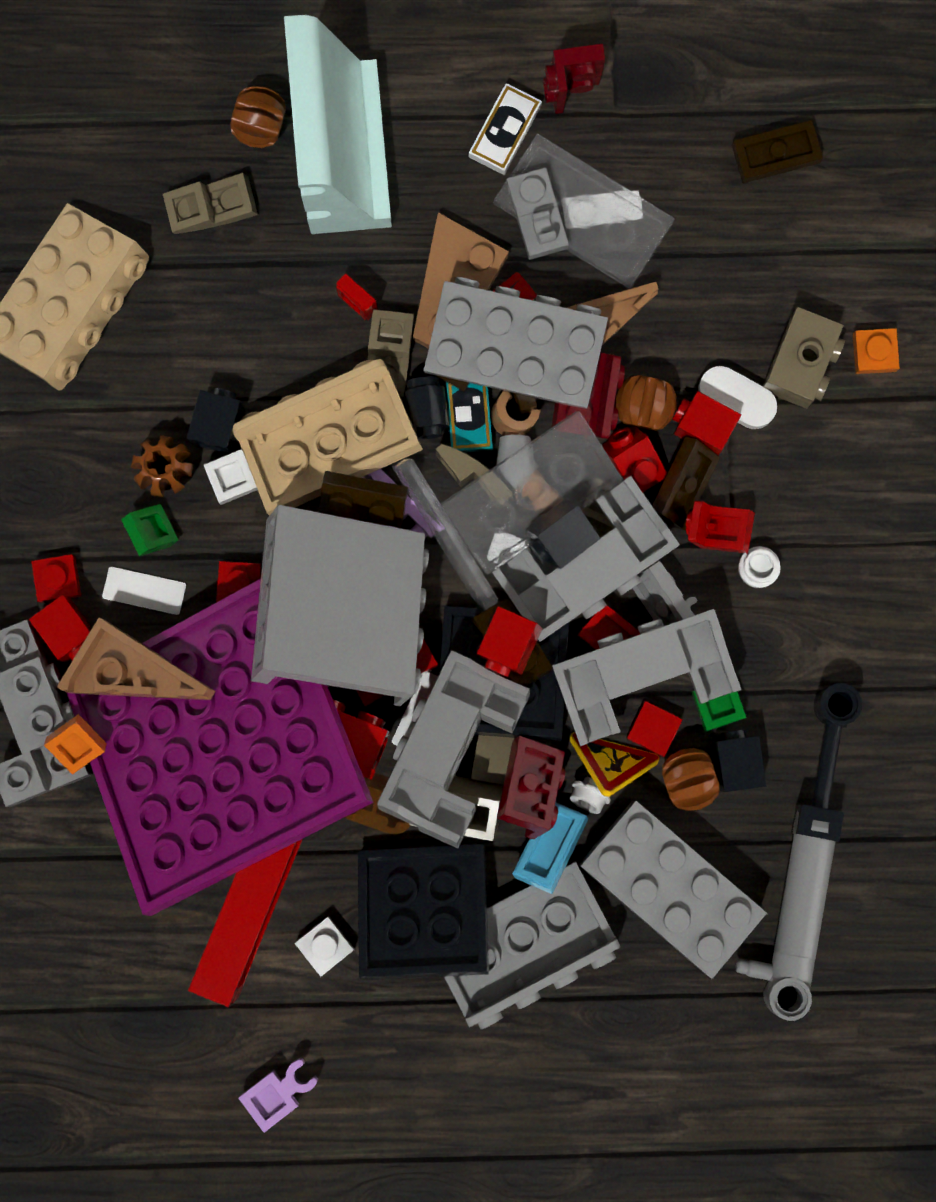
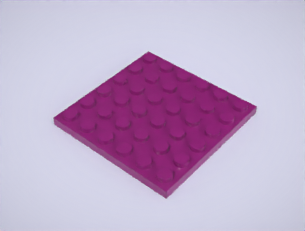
[66,579,373,916]

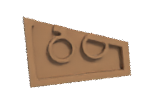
[413,213,509,349]

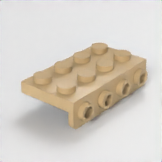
[0,203,149,390]
[232,359,423,516]

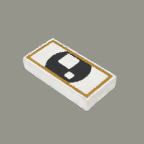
[469,83,542,175]

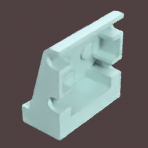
[284,15,392,234]

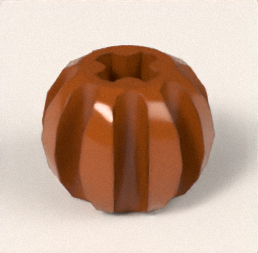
[230,85,286,148]
[616,375,677,431]
[131,435,194,497]
[662,748,721,811]

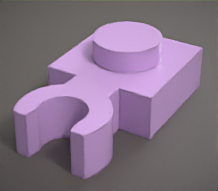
[238,1058,318,1133]

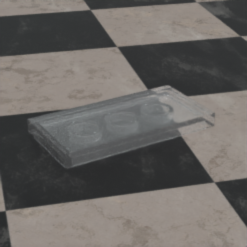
[493,133,675,289]
[439,411,624,575]

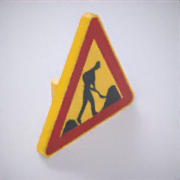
[569,732,660,797]

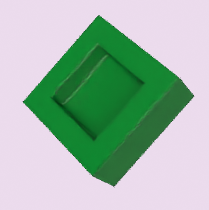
[121,504,179,556]
[691,691,747,732]

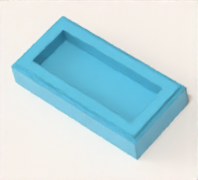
[512,802,588,894]

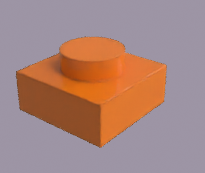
[853,328,900,374]
[44,714,107,775]

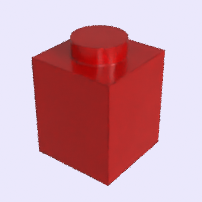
[672,391,742,456]
[29,595,92,663]
[477,606,542,677]

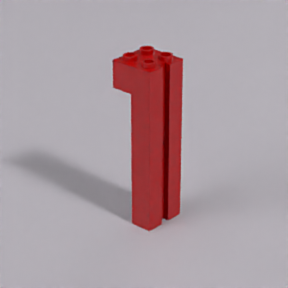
[188,699,391,1007]

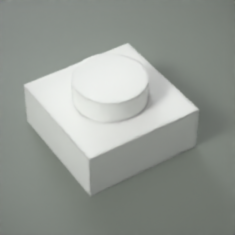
[204,449,258,505]
[294,916,354,977]

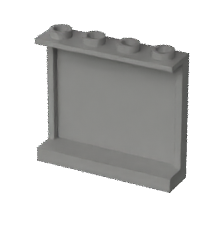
[251,505,429,706]

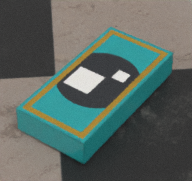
[446,383,493,453]

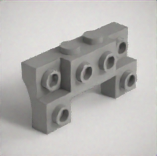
[492,476,680,642]
[552,609,742,746]
[0,619,92,807]
[377,650,530,848]

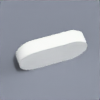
[698,366,777,429]

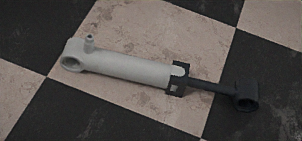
[736,683,862,1021]

